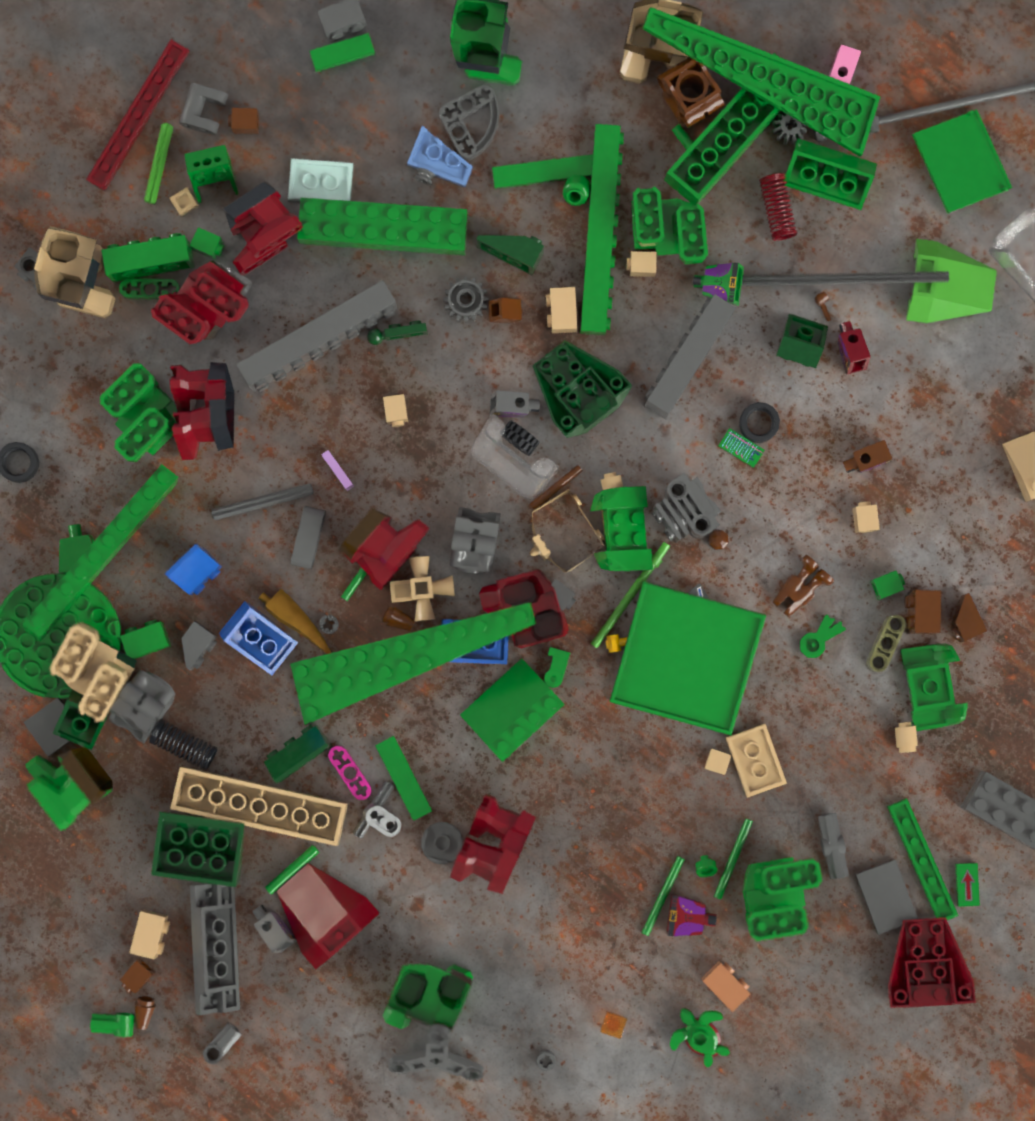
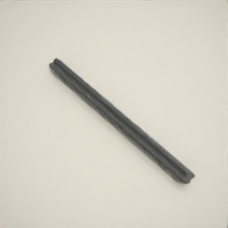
[742,271,949,287]

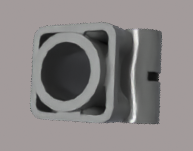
[450,507,501,574]
[109,670,175,744]

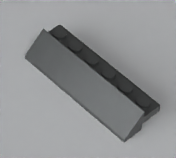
[190,883,240,1015]

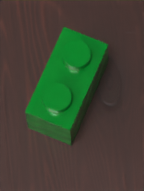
[120,619,171,659]

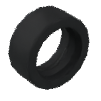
[739,402,780,443]
[0,442,39,483]

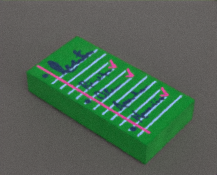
[718,428,765,468]

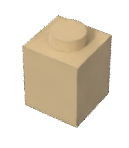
[626,251,656,277]
[383,394,408,427]
[853,502,880,533]

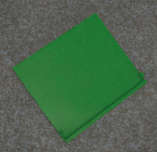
[912,109,1013,214]

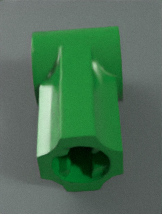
[90,1013,134,1037]

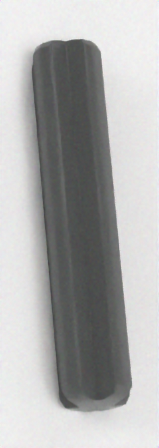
[353,781,394,838]

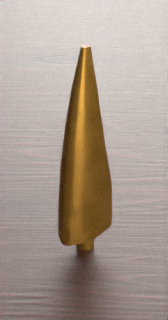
[258,589,332,654]

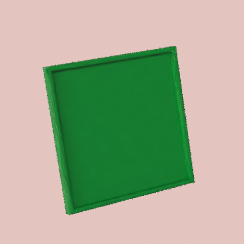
[610,581,767,736]

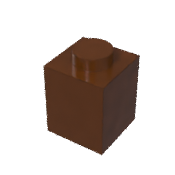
[228,108,259,134]
[488,298,522,324]
[120,958,155,994]

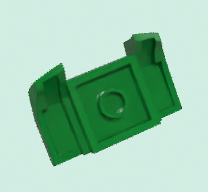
[590,486,653,571]
[900,643,968,732]

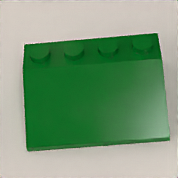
[460,658,565,762]

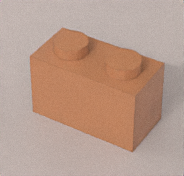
[701,961,751,1012]

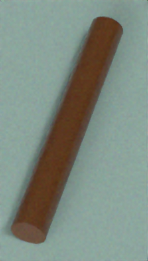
[529,465,583,510]

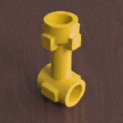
[605,634,627,653]

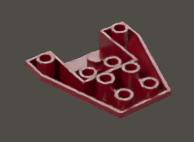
[276,863,380,969]
[888,918,976,1008]

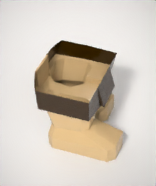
[620,0,703,84]

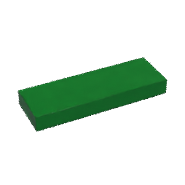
[310,33,375,72]

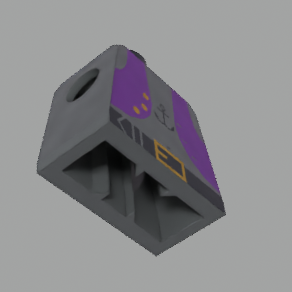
[490,390,540,417]
[253,905,297,953]

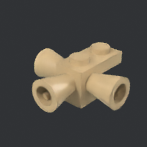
[390,556,455,621]

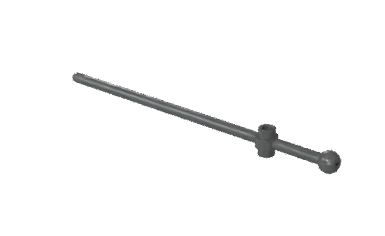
[814,82,1035,142]

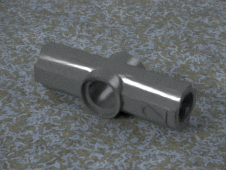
[818,813,849,879]

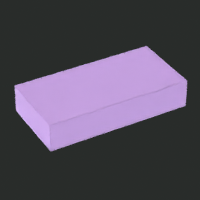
[322,450,354,491]

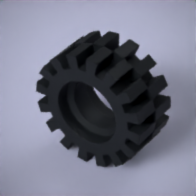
[500,420,540,456]

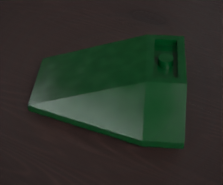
[532,340,632,438]

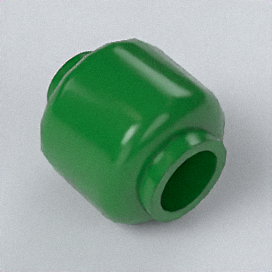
[562,175,591,206]

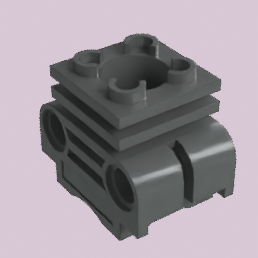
[652,473,721,543]

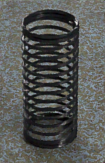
[149,719,218,771]

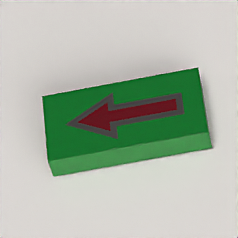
[955,863,980,907]

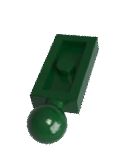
[367,321,427,345]

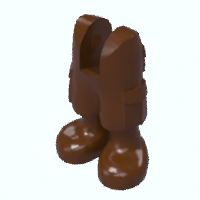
[773,554,834,617]

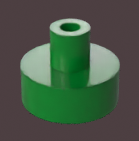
[695,855,717,877]

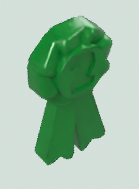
[799,615,846,658]

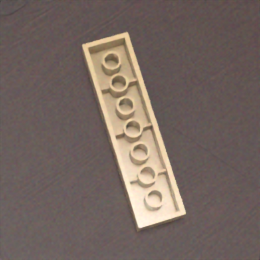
[170,766,348,846]

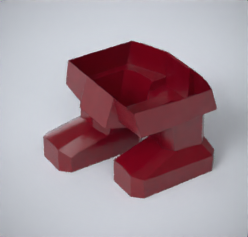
[479,569,569,649]
[449,793,536,894]

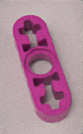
[328,746,372,800]

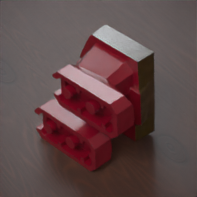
[151,260,249,344]
[339,507,430,590]

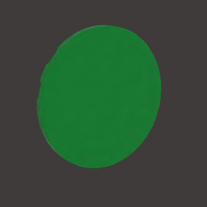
[0,573,121,699]

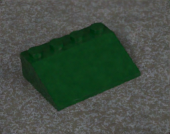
[151,811,245,887]

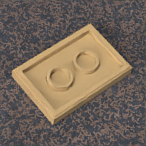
[725,724,787,798]

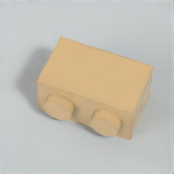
[546,287,577,333]
[130,910,170,959]

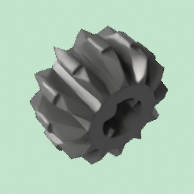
[772,112,807,145]

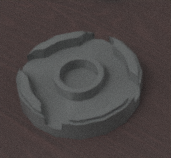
[421,822,463,864]

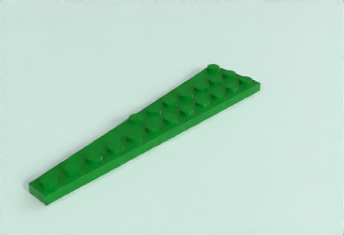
[642,7,881,157]
[290,603,536,725]

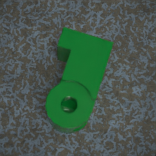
[544,647,570,688]

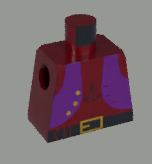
[837,321,871,375]
[666,894,717,936]

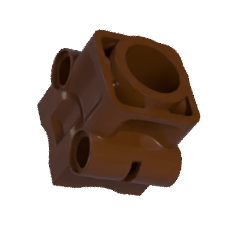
[657,58,724,128]

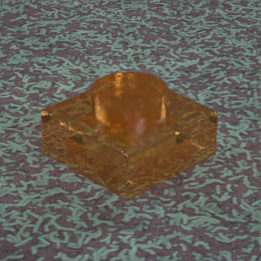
[600,1011,627,1039]

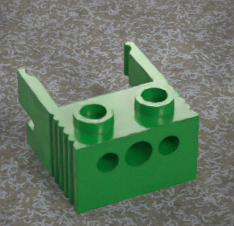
[184,145,239,204]

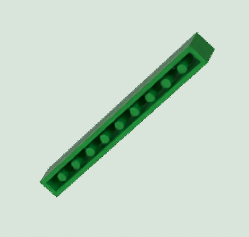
[580,124,624,335]
[23,464,178,642]

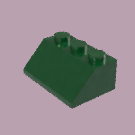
[264,724,332,784]

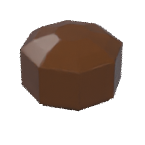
[708,530,728,550]

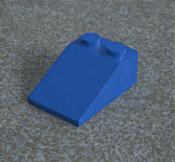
[165,544,222,596]
[219,601,298,675]
[441,619,509,664]

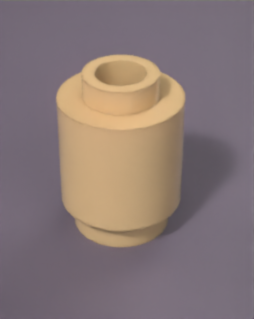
[601,472,623,490]
[895,722,918,753]

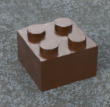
[904,590,941,635]

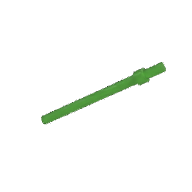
[590,542,671,648]

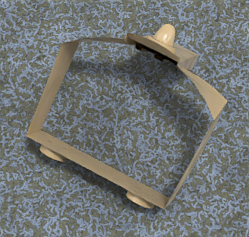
[530,489,605,573]

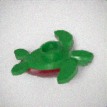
[670,1008,730,1068]

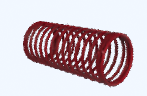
[759,173,798,241]

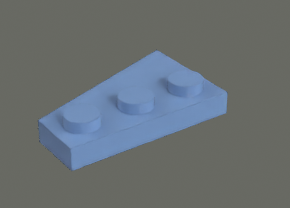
[407,126,473,187]

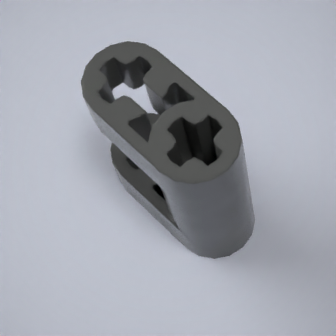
[179,83,229,135]

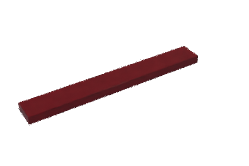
[86,39,190,191]

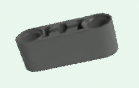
[291,506,326,570]

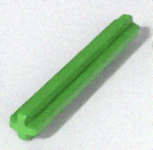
[144,123,173,204]

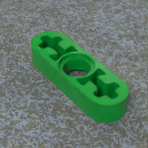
[119,279,181,299]

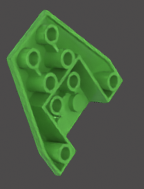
[906,239,997,323]

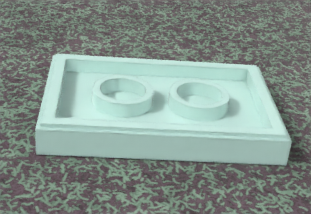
[288,159,354,202]

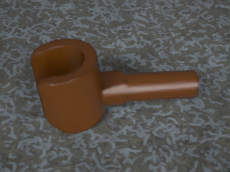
[814,292,831,322]

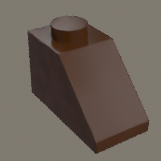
[951,593,987,642]

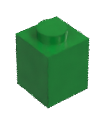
[189,227,224,260]
[870,570,905,600]

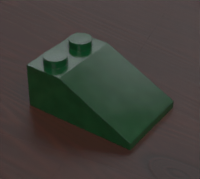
[476,235,544,276]

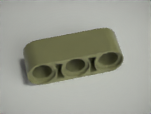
[866,615,906,672]

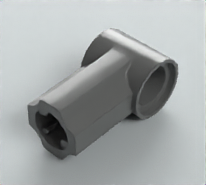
[203,1022,242,1064]

